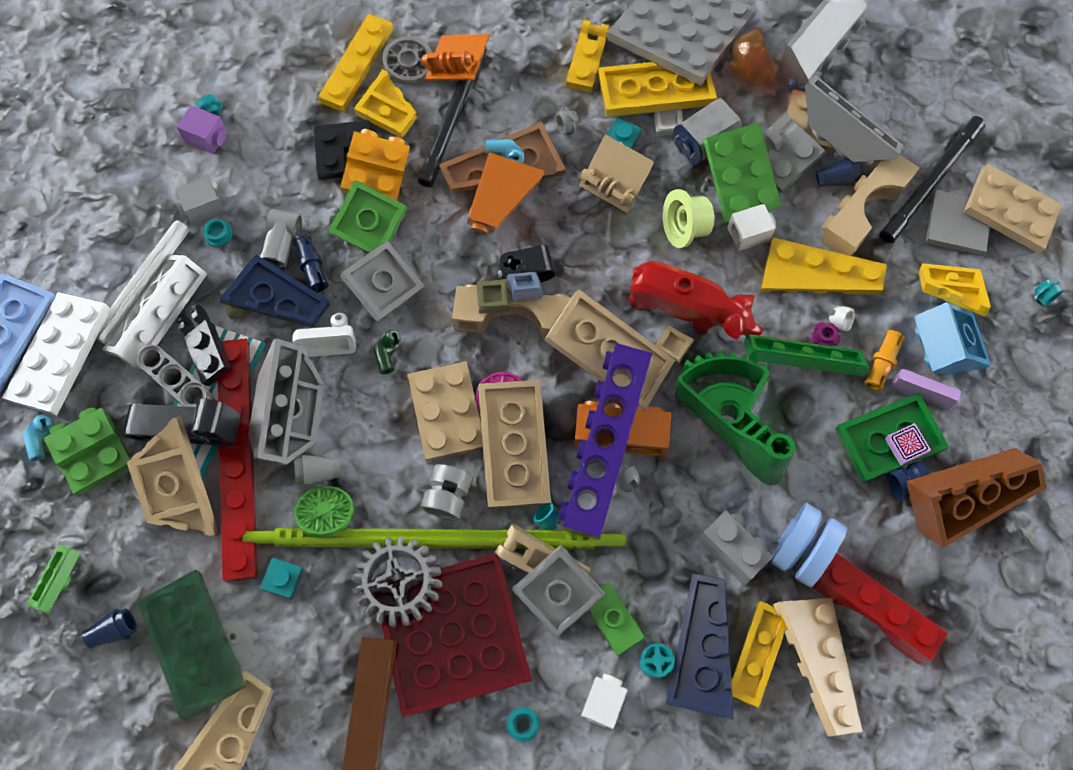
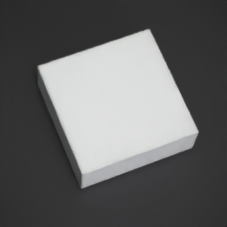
[653,109,683,136]

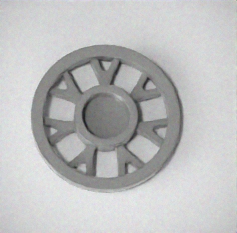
[382,37,432,84]

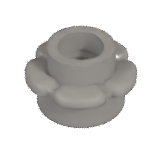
[556,107,579,134]

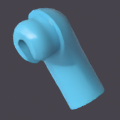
[485,139,525,163]
[23,415,52,462]

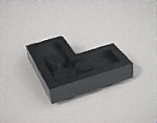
[313,120,371,180]

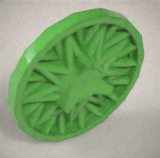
[294,486,354,538]

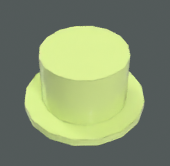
[662,189,715,248]

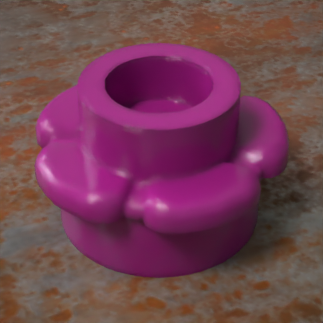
[811,322,841,346]

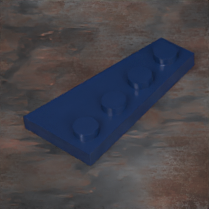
[666,573,734,720]

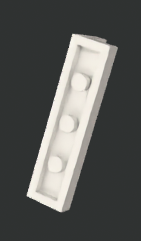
[102,255,207,370]

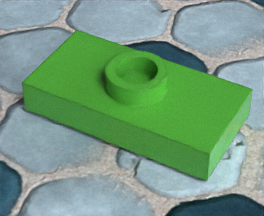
[27,545,81,614]
[588,582,645,656]

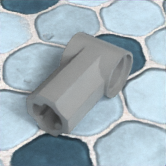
[261,209,302,269]

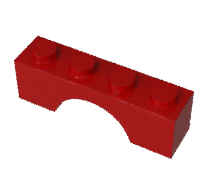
[812,553,948,664]

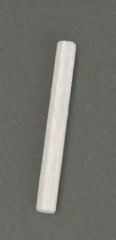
[96,220,189,344]

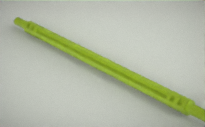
[243,528,626,550]

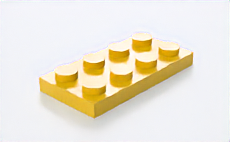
[598,62,717,117]

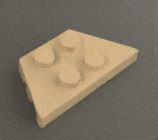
[127,416,219,536]

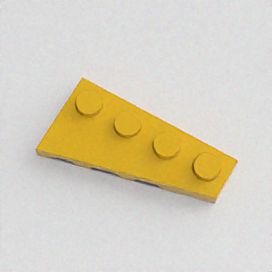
[759,237,887,295]

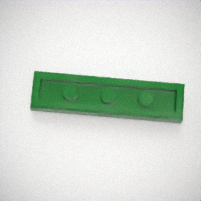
[744,334,869,377]

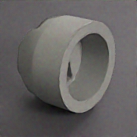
[616,465,640,492]

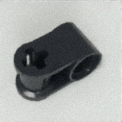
[498,244,556,287]

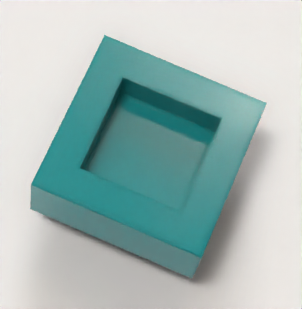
[607,117,642,149]
[260,558,304,600]

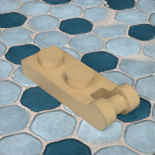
[495,524,590,574]

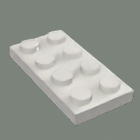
[2,292,111,416]

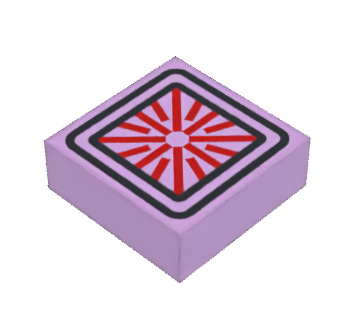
[885,423,931,466]

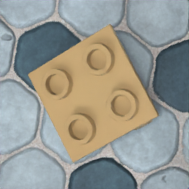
[579,134,655,213]

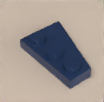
[219,254,330,328]

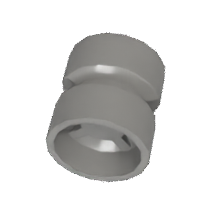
[420,464,473,521]

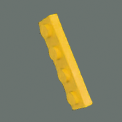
[318,13,393,112]

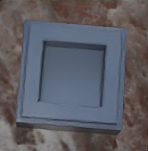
[507,272,543,301]

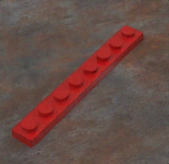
[217,338,258,582]

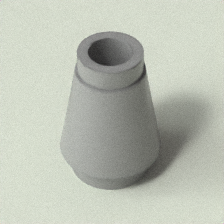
[295,455,340,486]

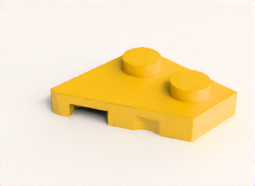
[354,70,417,138]
[919,263,991,316]

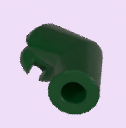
[373,330,401,375]

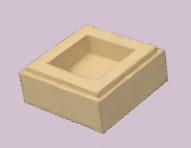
[656,325,694,366]

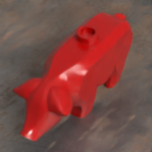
[629,261,763,339]

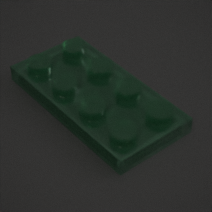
[137,569,247,721]

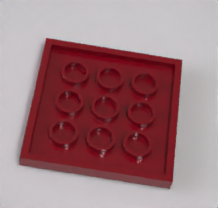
[374,553,532,718]

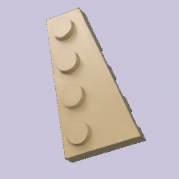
[773,598,862,737]

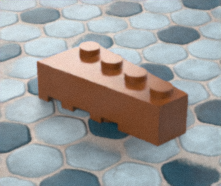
[907,448,1046,548]

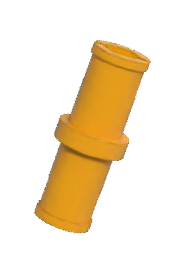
[864,330,906,391]

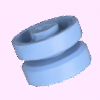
[770,502,847,588]

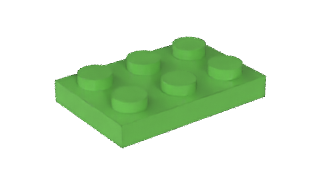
[703,122,781,223]

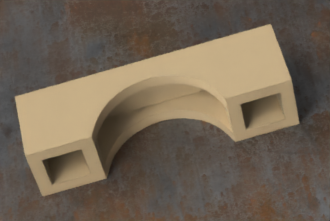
[820,155,920,256]
[452,284,571,340]

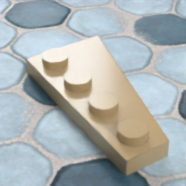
[173,670,274,770]

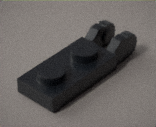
[176,304,232,387]

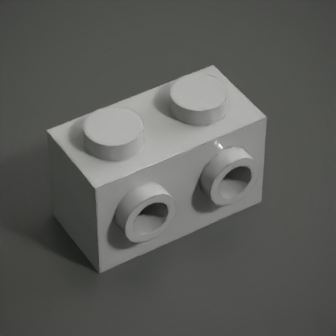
[698,511,773,586]

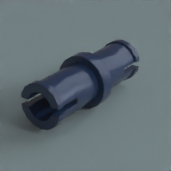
[293,234,329,292]

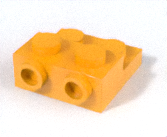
[340,129,410,201]

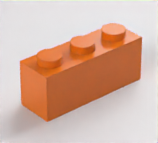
[574,401,671,457]

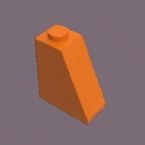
[467,152,544,234]

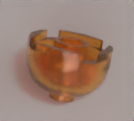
[728,28,776,86]

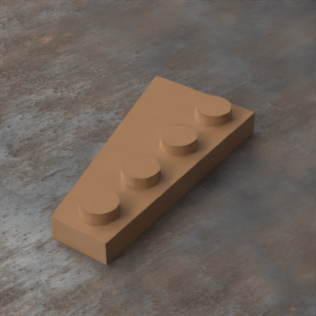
[439,121,566,193]

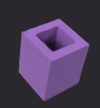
[176,105,227,154]

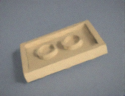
[963,163,1062,254]
[407,361,483,463]

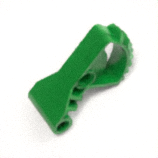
[675,350,795,485]

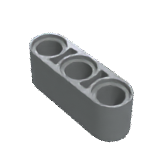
[136,345,215,407]

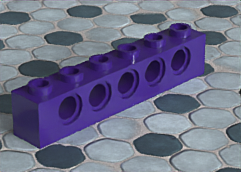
[558,343,653,540]

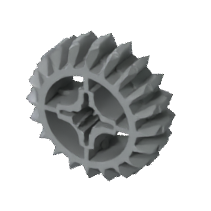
[352,536,442,627]

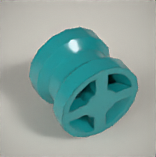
[639,643,675,680]

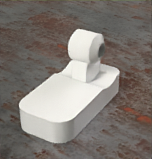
[293,313,356,357]

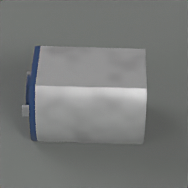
[673,98,742,165]

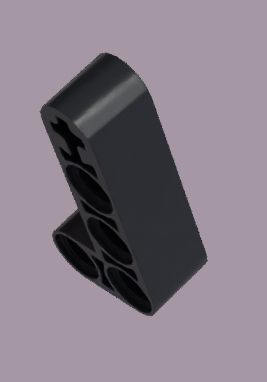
[123,399,241,446]

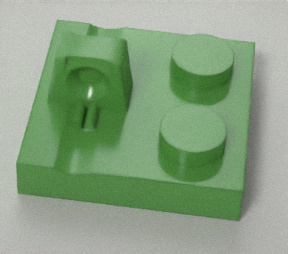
[328,180,408,253]

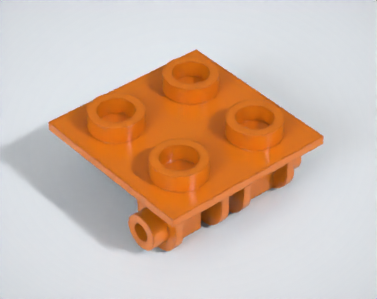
[422,34,490,81]

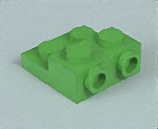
[43,408,131,496]

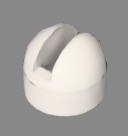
[829,306,855,332]

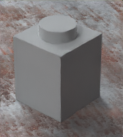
[175,176,225,225]

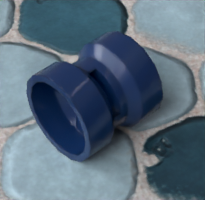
[887,461,930,501]

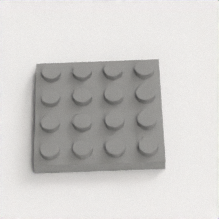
[607,0,756,86]

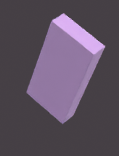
[889,369,961,411]

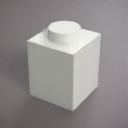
[727,204,776,252]
[580,674,628,730]

